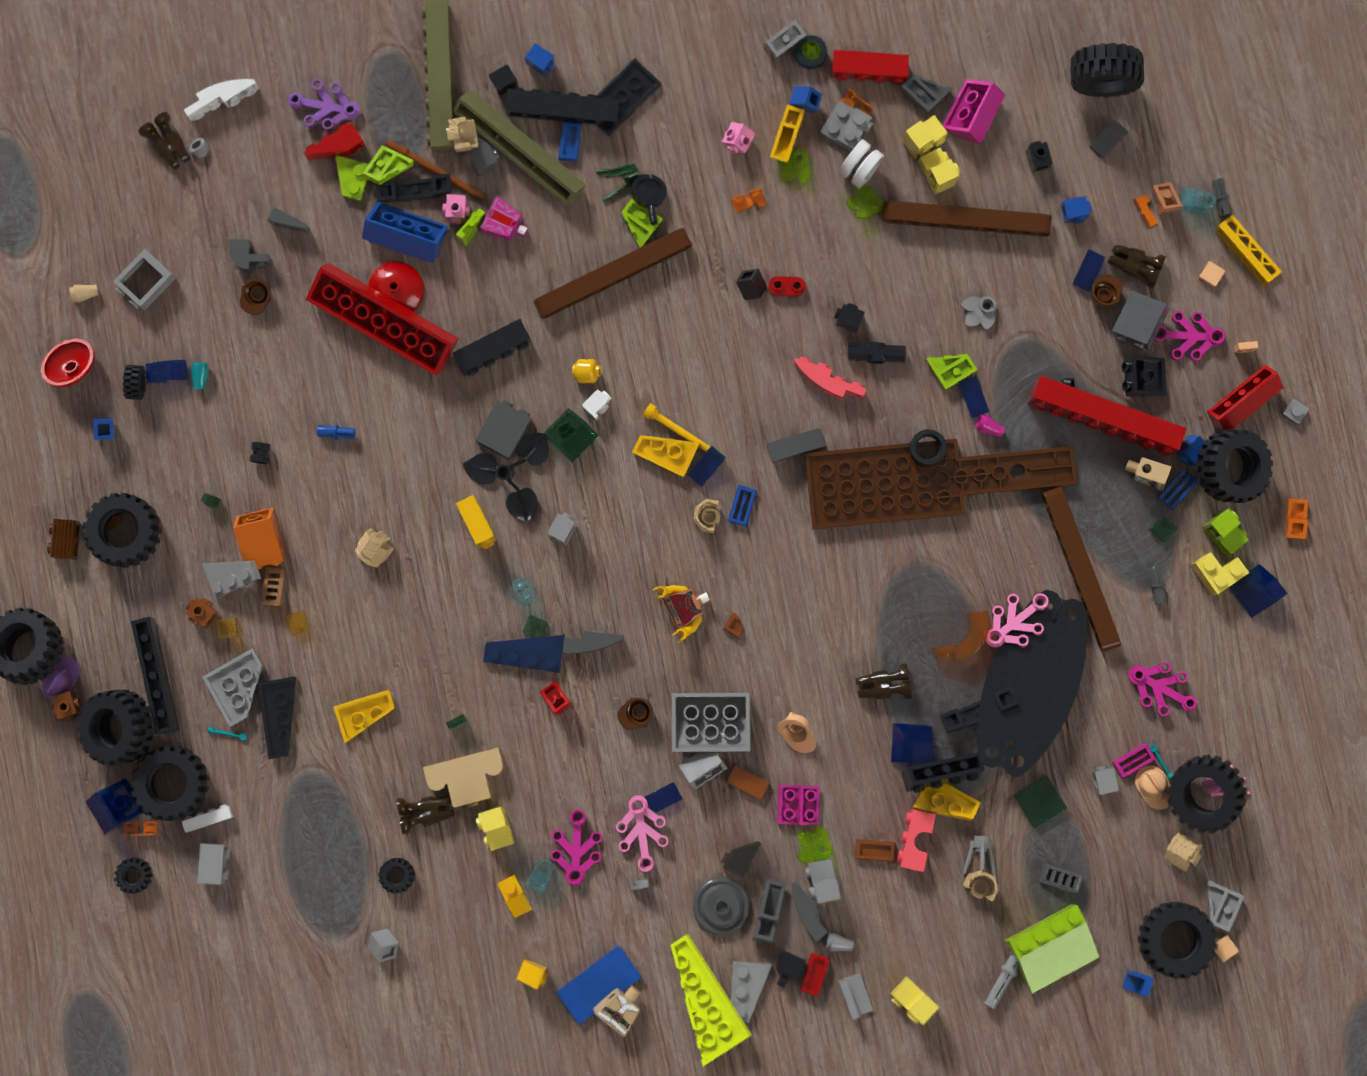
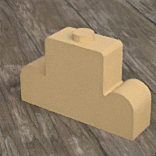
[423,747,504,808]

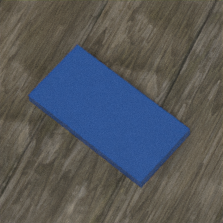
[556,945,642,1024]

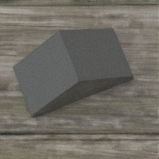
[1089,119,1129,159]

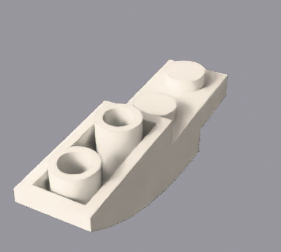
[184,79,259,121]

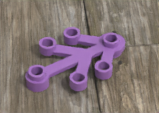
[288,79,360,131]

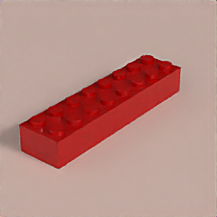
[305,263,459,375]
[1028,376,1187,456]

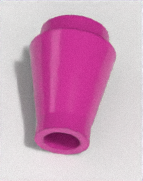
[975,415,1005,438]

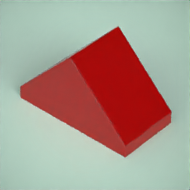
[540,681,573,716]

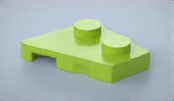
[362,145,414,185]
[336,155,368,202]
[621,198,663,248]
[456,208,486,247]
[926,354,978,390]

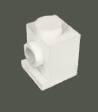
[582,389,612,421]

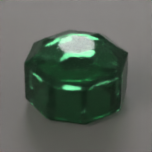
[201,493,222,508]

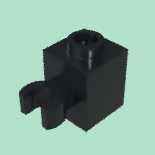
[775,949,807,988]

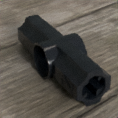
[848,342,906,364]

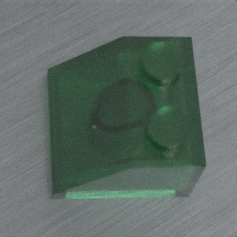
[544,408,599,463]

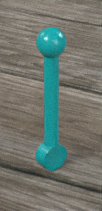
[207,727,247,741]
[1149,744,1174,780]

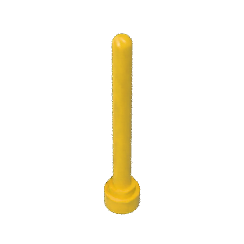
[642,403,724,461]

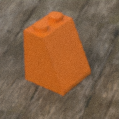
[233,507,285,570]

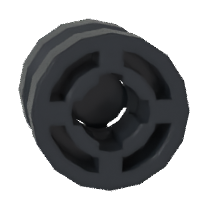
[249,442,271,464]

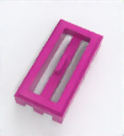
[1112,743,1156,779]

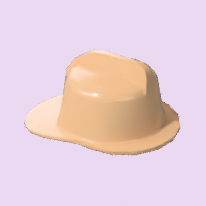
[777,712,816,753]
[1135,765,1170,810]

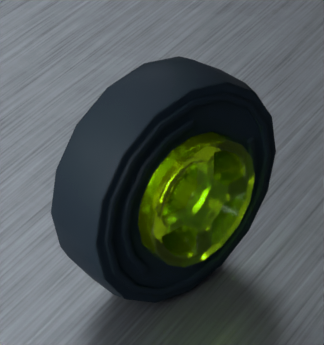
[794,35,828,69]

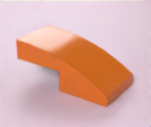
[1286,498,1309,539]

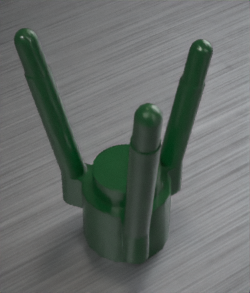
[596,163,639,202]

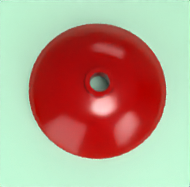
[368,261,424,312]
[41,339,95,388]

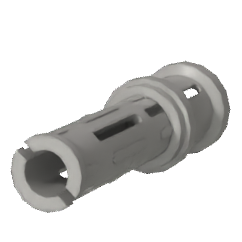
[984,951,1019,1009]

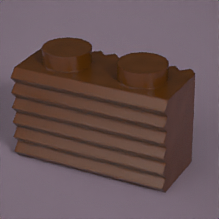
[47,519,81,560]

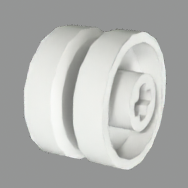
[838,139,885,189]

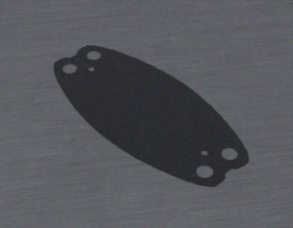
[977,590,1087,777]

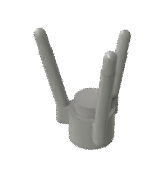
[963,836,996,879]

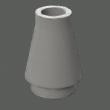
[823,932,854,952]

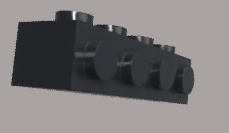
[901,752,985,793]

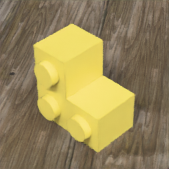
[902,115,948,159]
[918,148,960,195]
[1190,552,1249,596]
[476,806,515,851]
[890,976,939,1025]

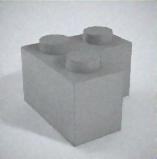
[805,858,841,904]

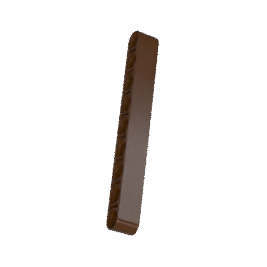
[883,201,1052,237]
[533,228,692,319]
[1041,486,1121,653]

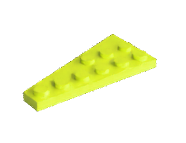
[671,934,751,1066]

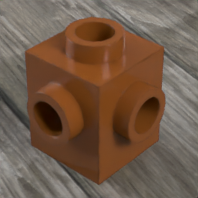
[185,598,219,628]
[51,691,82,722]

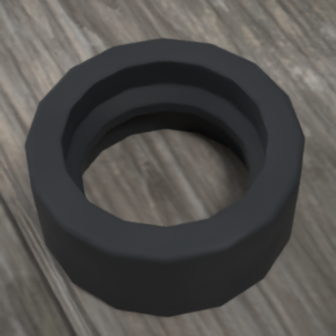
[909,429,947,467]

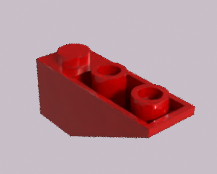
[303,122,366,160]

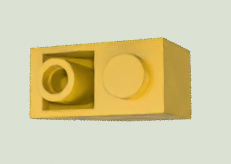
[517,959,549,989]

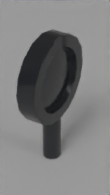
[631,174,667,225]

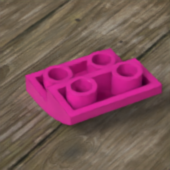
[777,785,820,825]

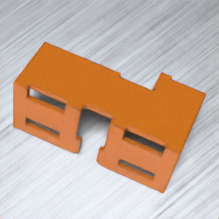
[841,88,874,116]
[732,187,767,213]
[1133,194,1158,229]
[121,821,157,836]

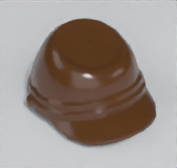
[1091,274,1123,308]
[240,279,271,315]
[617,697,653,730]

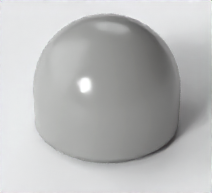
[189,138,209,158]

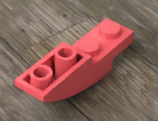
[794,357,866,400]

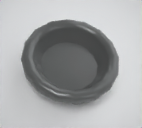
[693,877,751,936]

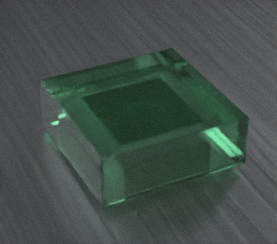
[1149,515,1177,543]
[522,615,548,638]
[446,714,468,729]

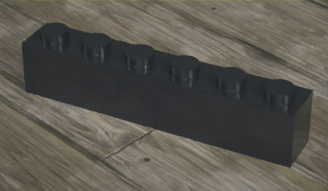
[505,87,621,127]
[131,617,180,735]

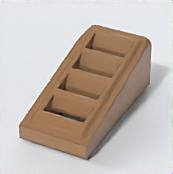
[261,567,286,607]

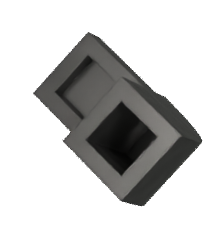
[230,239,271,273]

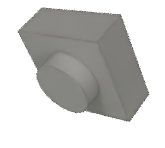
[1281,398,1309,425]

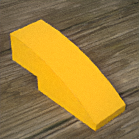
[770,105,805,163]

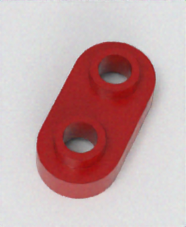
[768,276,806,297]

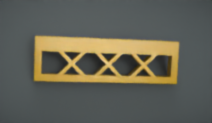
[1214,215,1282,287]

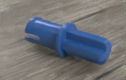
[317,425,356,440]

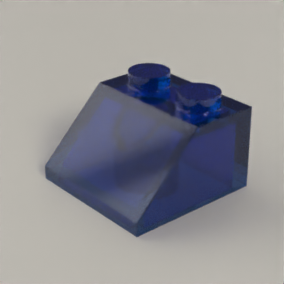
[85,778,143,835]

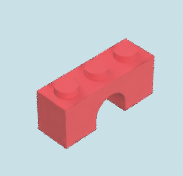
[897,809,936,872]

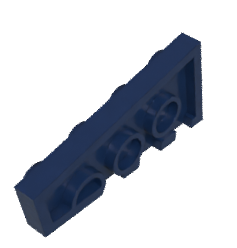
[483,634,565,673]

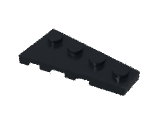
[257,676,296,759]

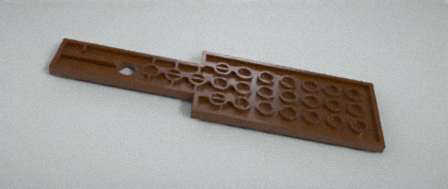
[804,439,1077,530]

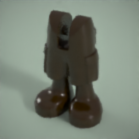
[138,112,190,170]
[1107,245,1166,289]
[855,663,912,699]
[396,796,454,834]

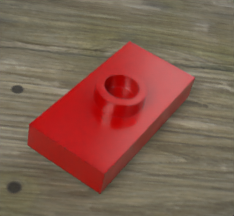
[799,952,830,997]

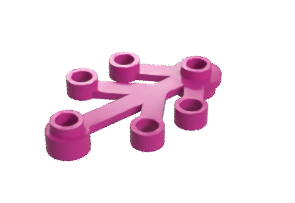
[1154,311,1226,362]
[1128,662,1197,717]
[551,809,602,886]

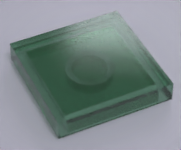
[1013,775,1067,828]

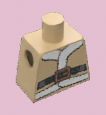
[1125,458,1172,491]
[593,986,640,1037]

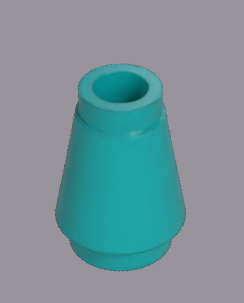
[190,362,210,389]

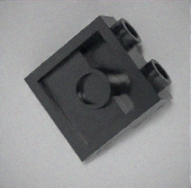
[1121,356,1167,397]

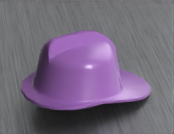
[41,657,80,700]

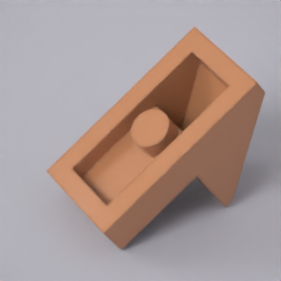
[1153,182,1182,215]

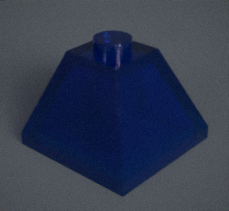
[1229,564,1288,617]
[891,723,933,764]

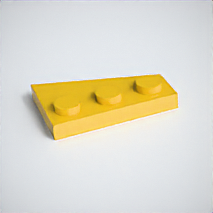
[632,435,700,477]
[333,689,395,743]
[912,783,981,821]

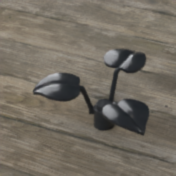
[463,433,549,522]

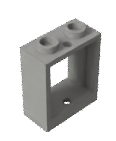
[113,249,176,311]

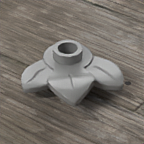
[961,296,997,330]

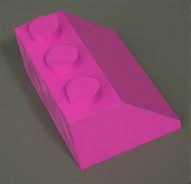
[943,79,1006,144]

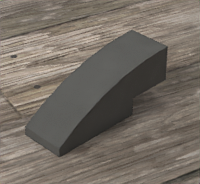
[766,428,826,464]
[563,631,623,654]
[752,879,786,946]
[792,881,828,942]

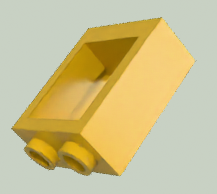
[456,495,496,549]

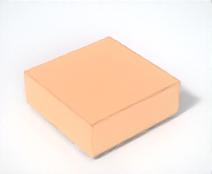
[1198,261,1225,287]
[1234,341,1258,354]
[1214,935,1239,962]

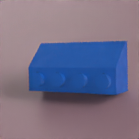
[362,202,448,263]

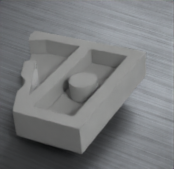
[1207,880,1245,932]

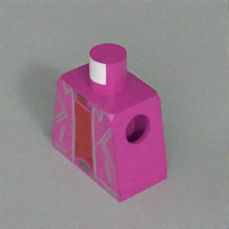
[480,196,528,241]

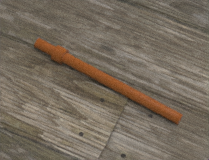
[385,140,486,201]

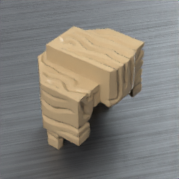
[446,117,478,153]
[693,499,721,533]
[355,528,394,568]
[1164,833,1203,872]
[963,870,999,902]

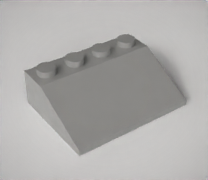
[672,693,750,752]

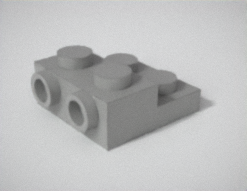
[820,101,873,152]

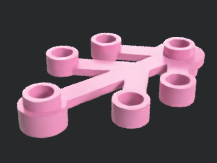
[986,593,1048,647]
[616,795,669,872]

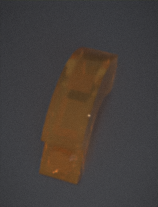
[932,611,989,662]

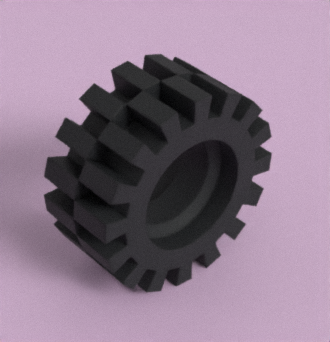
[122,365,146,400]
[114,858,153,894]
[378,858,415,894]

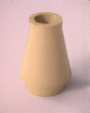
[69,284,99,303]

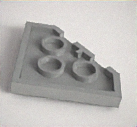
[202,648,263,727]

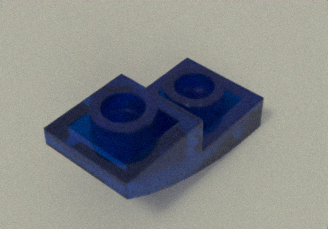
[145,360,188,383]

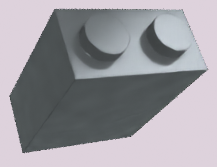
[1112,291,1169,350]
[476,400,532,461]

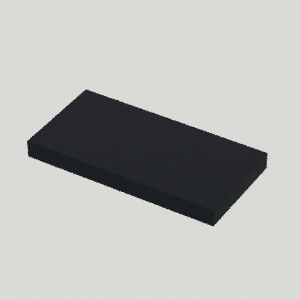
[597,58,661,137]

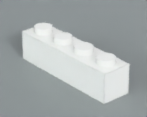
[182,804,234,833]

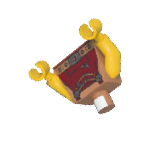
[652,585,710,643]

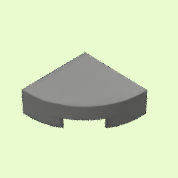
[629,878,650,891]

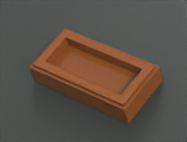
[726,765,769,799]
[855,839,895,862]

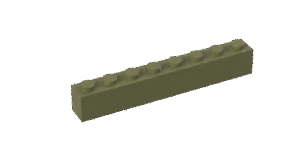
[422,0,455,152]
[452,90,586,206]

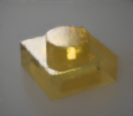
[285,610,311,635]
[216,617,239,640]

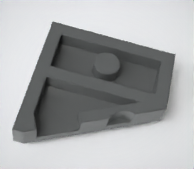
[900,74,952,114]

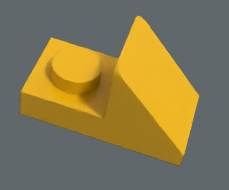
[497,874,532,918]

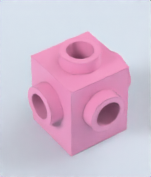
[722,122,755,154]
[442,194,470,225]

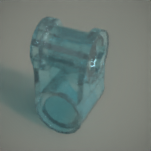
[1179,187,1216,213]
[524,857,555,897]

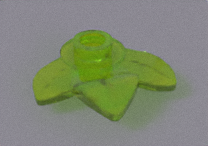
[777,149,811,184]
[846,186,884,219]
[797,825,833,862]

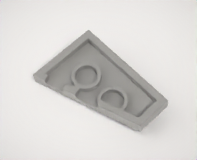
[202,560,261,599]
[730,961,772,1022]

